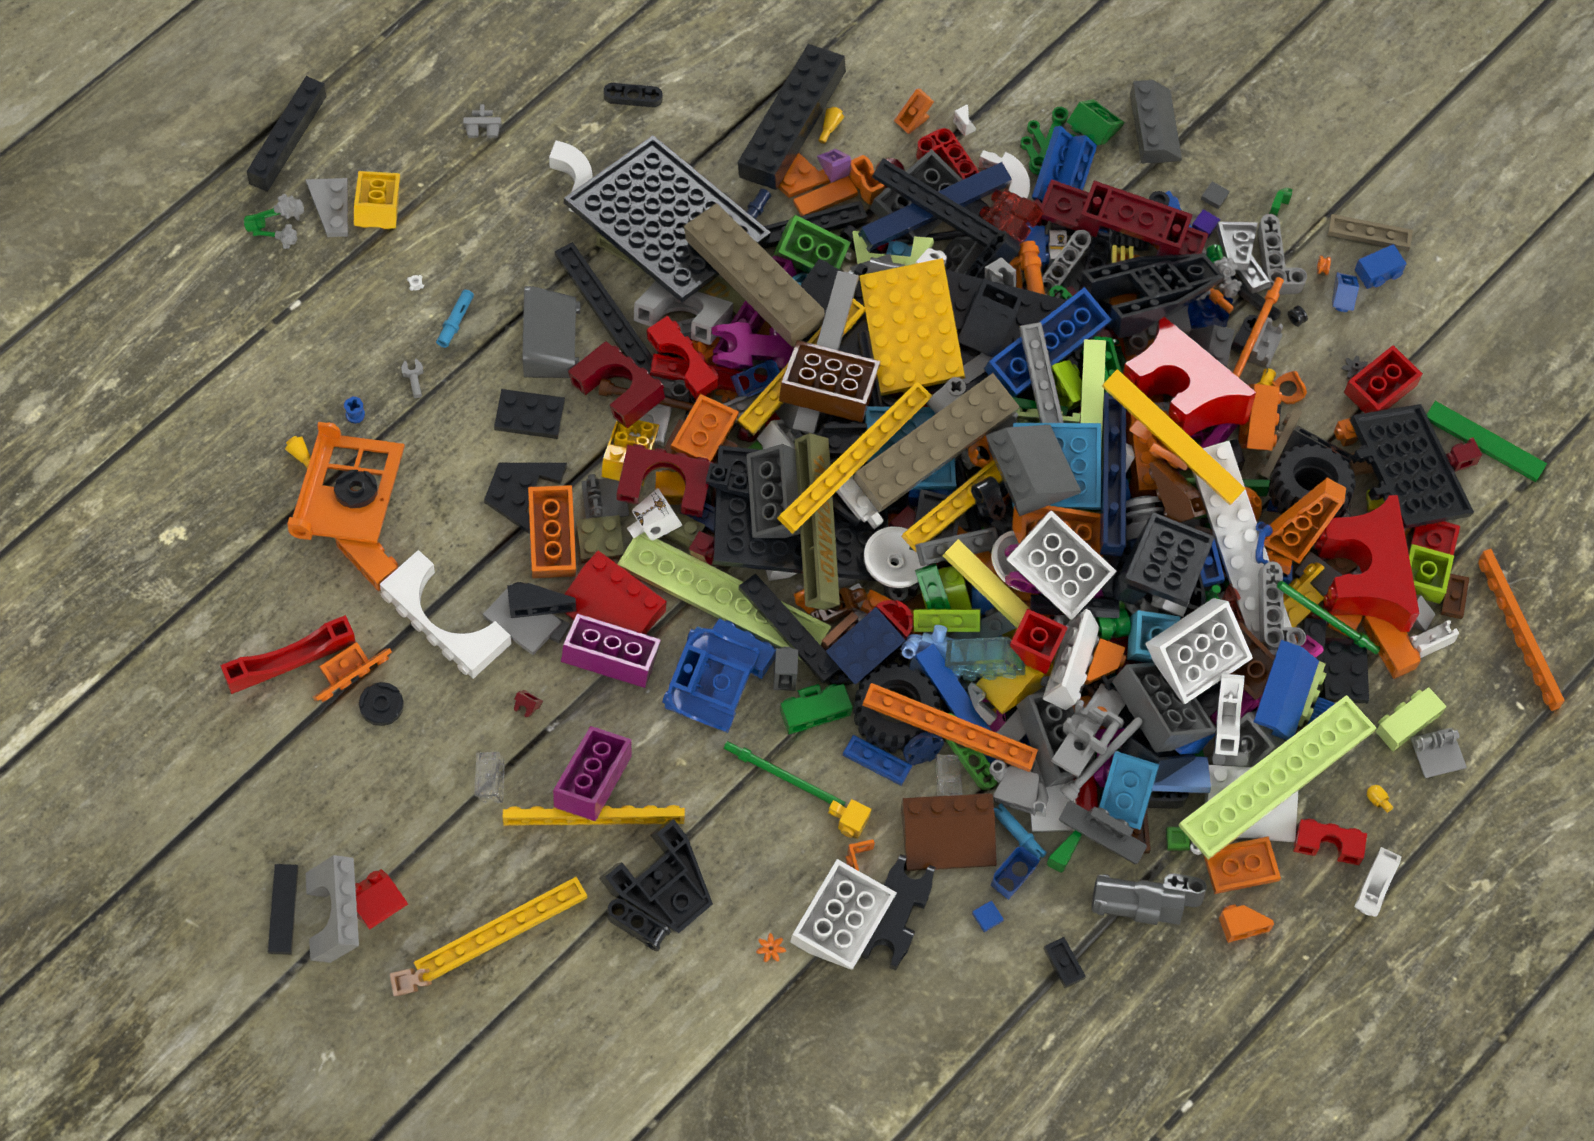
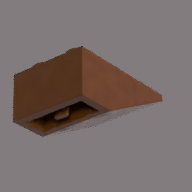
[1149,459,1207,523]

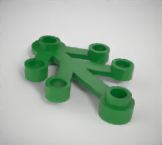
[1020,107,1076,175]

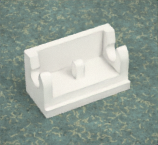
[1409,620,1459,658]

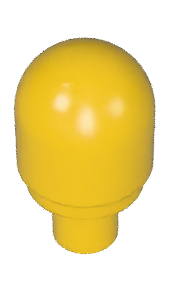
[1366,785,1393,813]

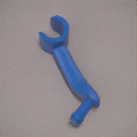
[1255,522,1273,565]

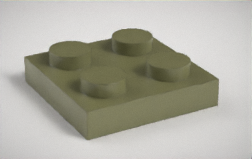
[576,515,624,563]

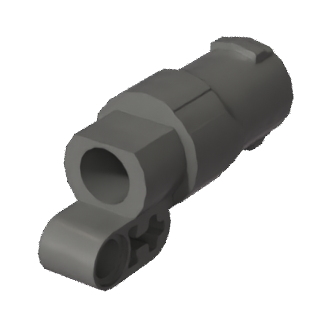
[1091,874,1207,925]

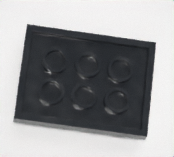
[1124,512,1215,607]

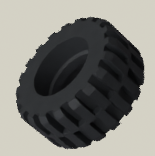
[1269,444,1356,518]
[853,664,940,753]

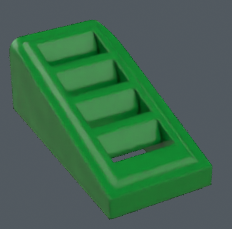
[1047,830,1083,873]

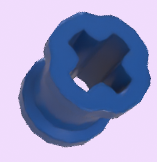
[344,397,365,423]

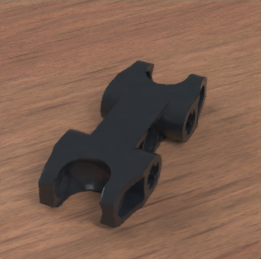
[861,854,935,971]

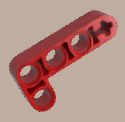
[916,128,979,180]

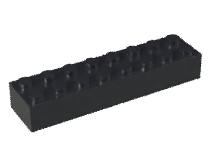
[737,44,846,190]

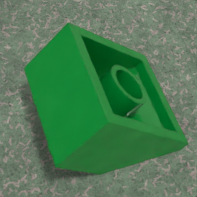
[1067,99,1125,146]

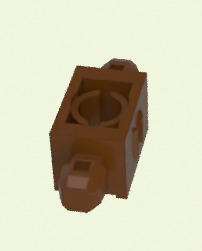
[810,588,867,623]

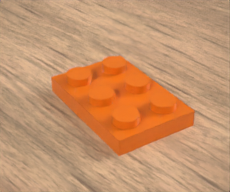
[671,394,739,462]
[1203,836,1281,894]

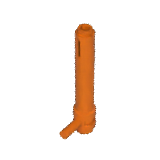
[1009,241,1045,294]

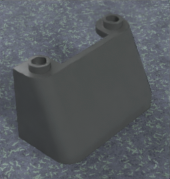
[523,286,580,378]

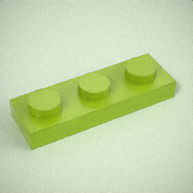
[914,609,981,632]

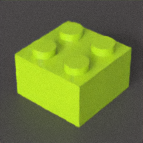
[1408,544,1454,604]

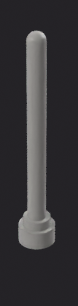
[1060,717,1143,802]

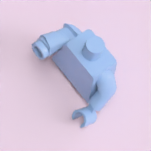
[901,625,963,679]

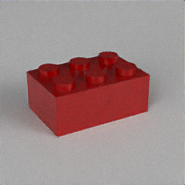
[1344,345,1423,413]

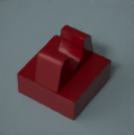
[514,690,543,718]

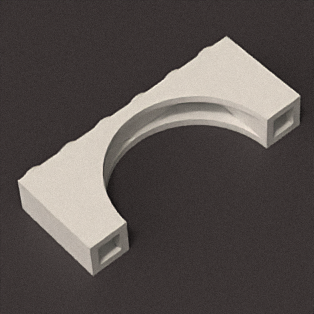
[380,550,511,679]

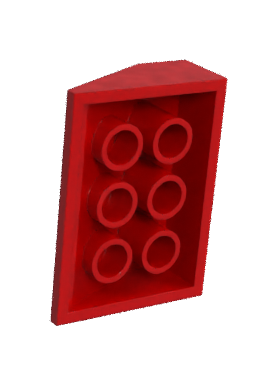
[565,550,666,635]

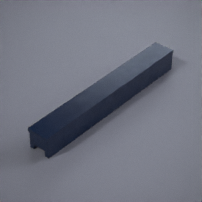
[858,162,1012,252]
[1100,393,1126,556]

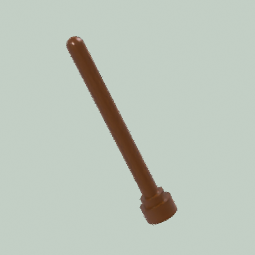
[599,379,694,411]

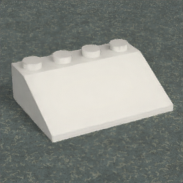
[1006,511,1116,620]
[1145,598,1253,704]
[1205,765,1298,842]
[790,859,896,970]

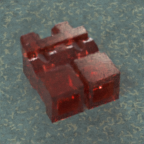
[979,189,1044,243]

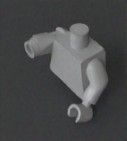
[989,760,1049,817]

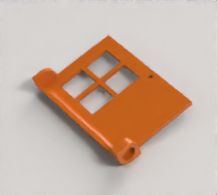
[287,422,405,544]

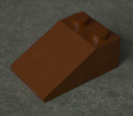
[1230,622,1275,700]

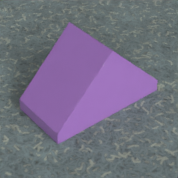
[817,149,851,182]

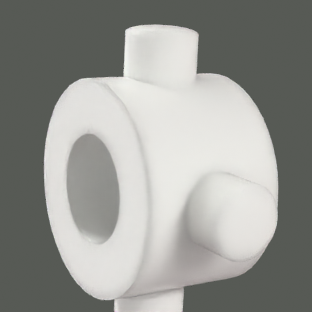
[407,275,424,291]

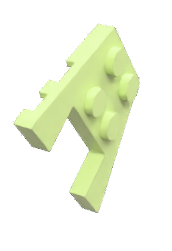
[853,231,934,266]

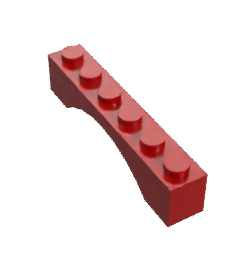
[220,615,356,694]

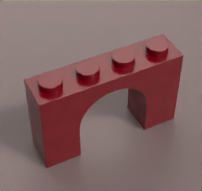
[568,341,665,429]
[617,444,713,518]

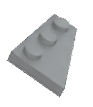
[305,178,348,237]
[1216,222,1258,270]

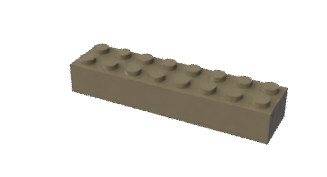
[684,203,825,347]
[853,373,1019,513]

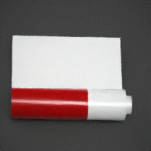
[1031,754,1099,832]

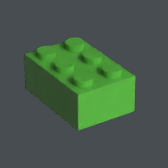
[773,215,851,274]

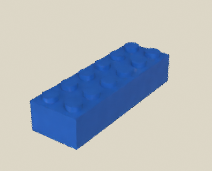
[983,287,1111,397]

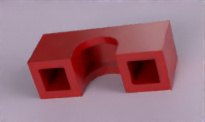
[1293,819,1367,866]

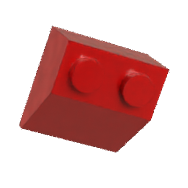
[1010,609,1068,674]
[355,869,408,930]

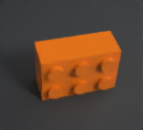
[1238,384,1282,451]

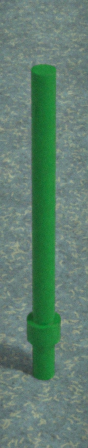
[1277,581,1380,654]
[723,741,846,806]

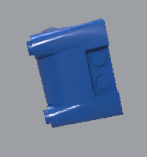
[662,626,760,733]

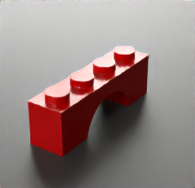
[647,316,719,400]

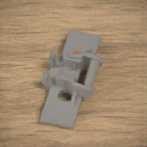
[1051,683,1126,777]

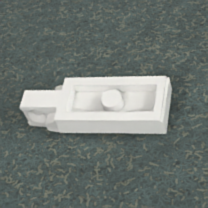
[836,475,884,529]

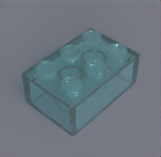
[945,637,1026,681]

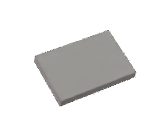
[483,584,562,655]

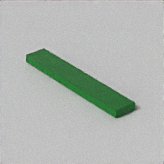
[1426,401,1547,482]

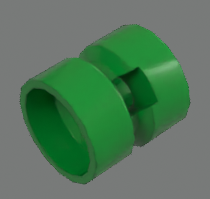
[1094,608,1131,641]

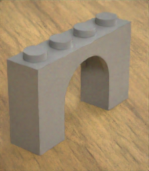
[634,281,733,345]
[305,855,359,963]

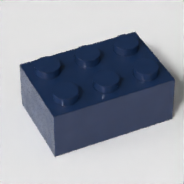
[826,607,906,685]

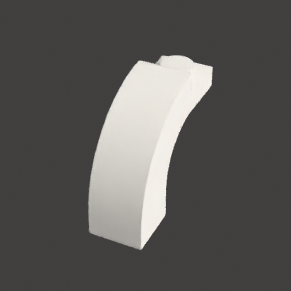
[549,141,592,212]
[978,150,1030,215]
[1215,674,1244,756]
[1354,847,1402,917]

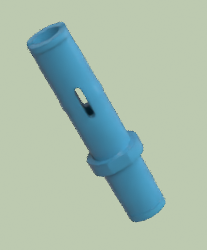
[436,289,474,348]
[994,803,1047,860]

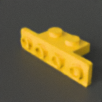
[1283,562,1325,627]

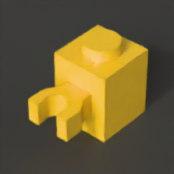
[828,799,872,839]

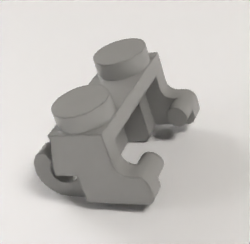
[1212,740,1252,767]

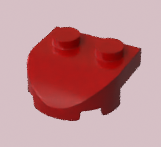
[869,600,913,639]

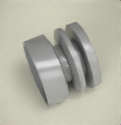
[1125,495,1165,542]

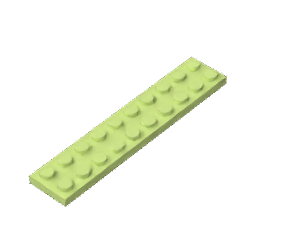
[618,532,831,660]
[1179,695,1376,860]

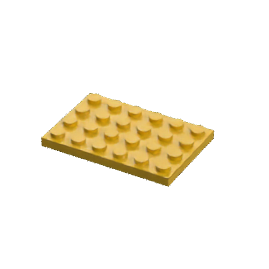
[859,258,966,396]

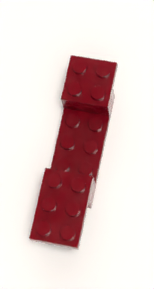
[1037,179,1208,256]

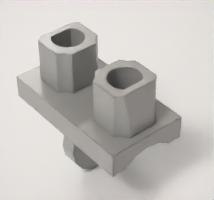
[463,104,502,138]

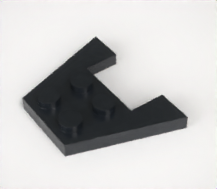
[484,463,567,534]

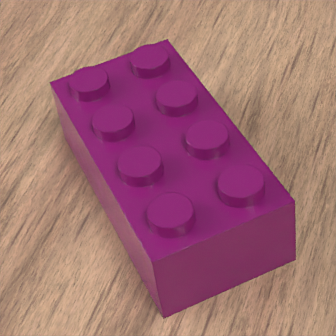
[553,726,632,821]

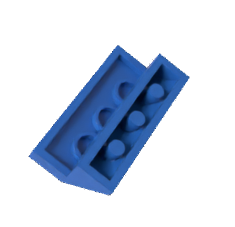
[1032,126,1097,203]
[1253,640,1319,740]

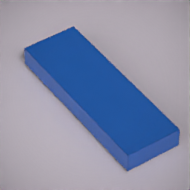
[842,735,912,786]

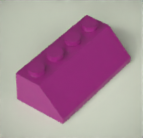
[561,614,661,688]

